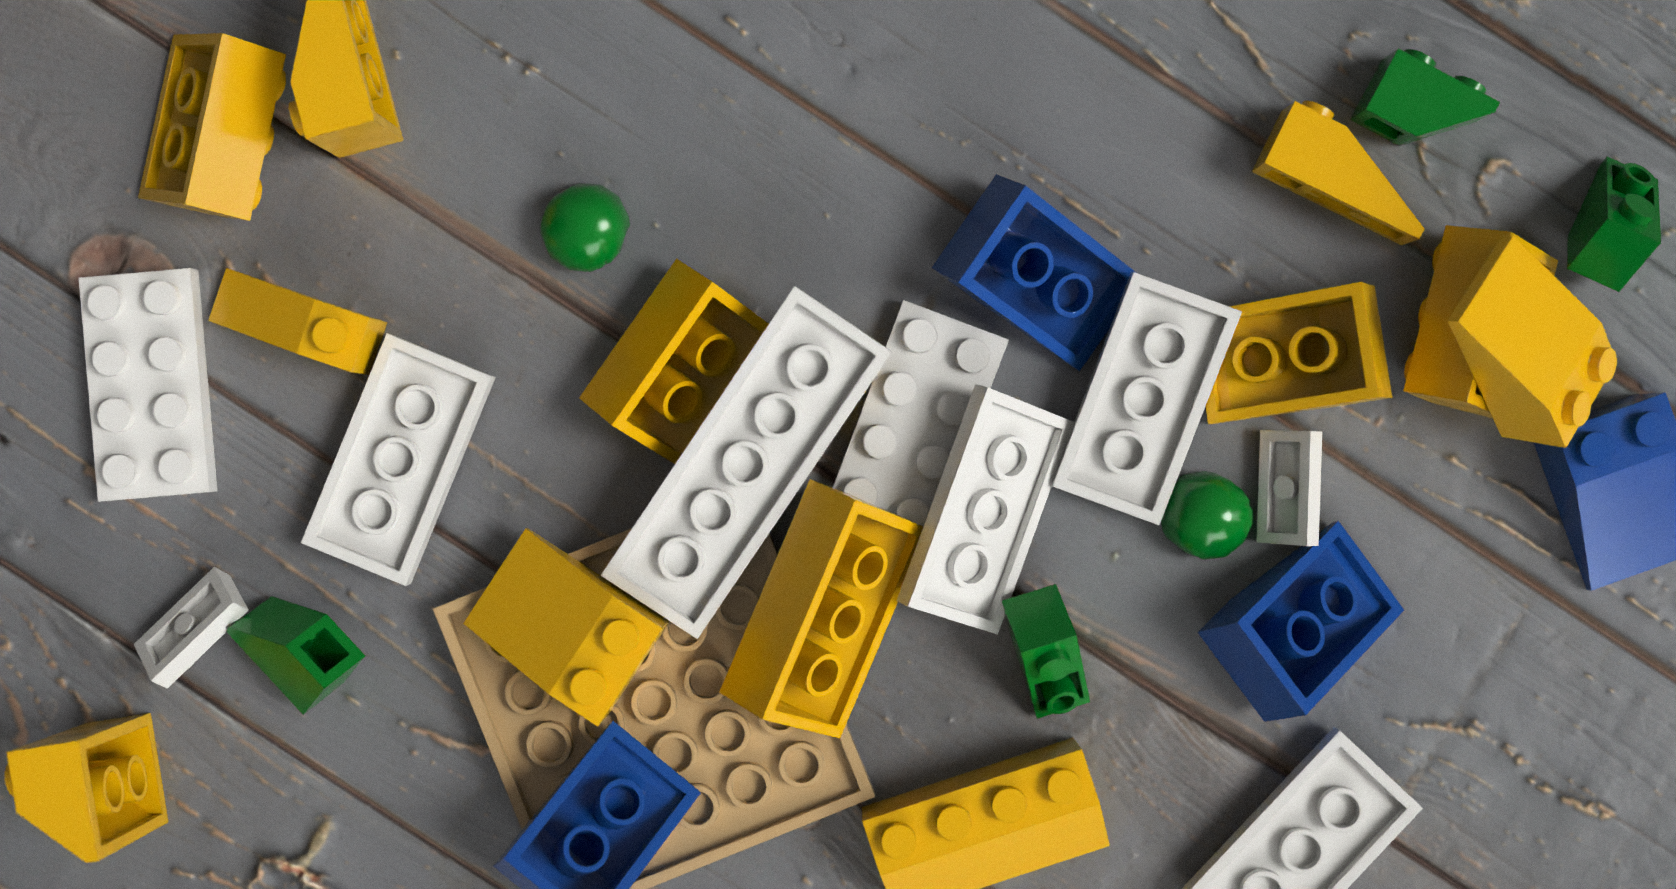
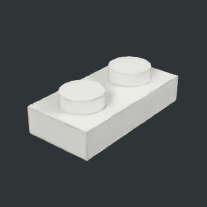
[1256,430,1322,546]
[134,567,249,688]

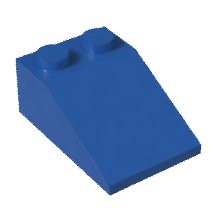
[932,174,1136,371]
[1533,392,1676,591]
[1197,521,1404,722]
[493,721,701,889]

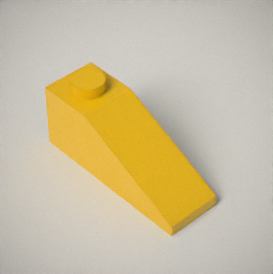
[1251,101,1424,245]
[208,268,387,375]

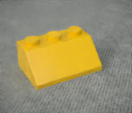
[138,33,286,221]
[1403,225,1558,418]
[579,258,769,464]
[5,713,169,863]

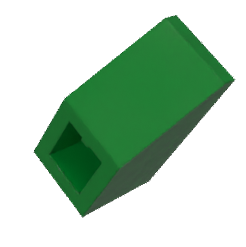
[1350,48,1500,146]
[1567,156,1661,292]
[1002,584,1090,719]
[226,596,365,715]

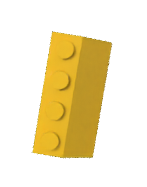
[719,479,923,738]
[862,738,1110,889]

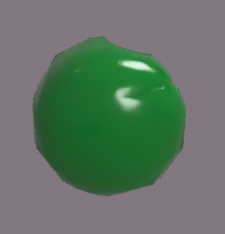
[540,183,630,272]
[1161,471,1253,560]

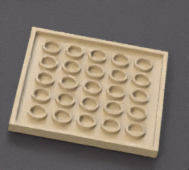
[433,528,875,889]

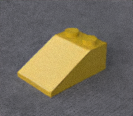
[289,0,404,158]
[1447,235,1617,448]
[1205,282,1393,424]
[463,528,669,727]

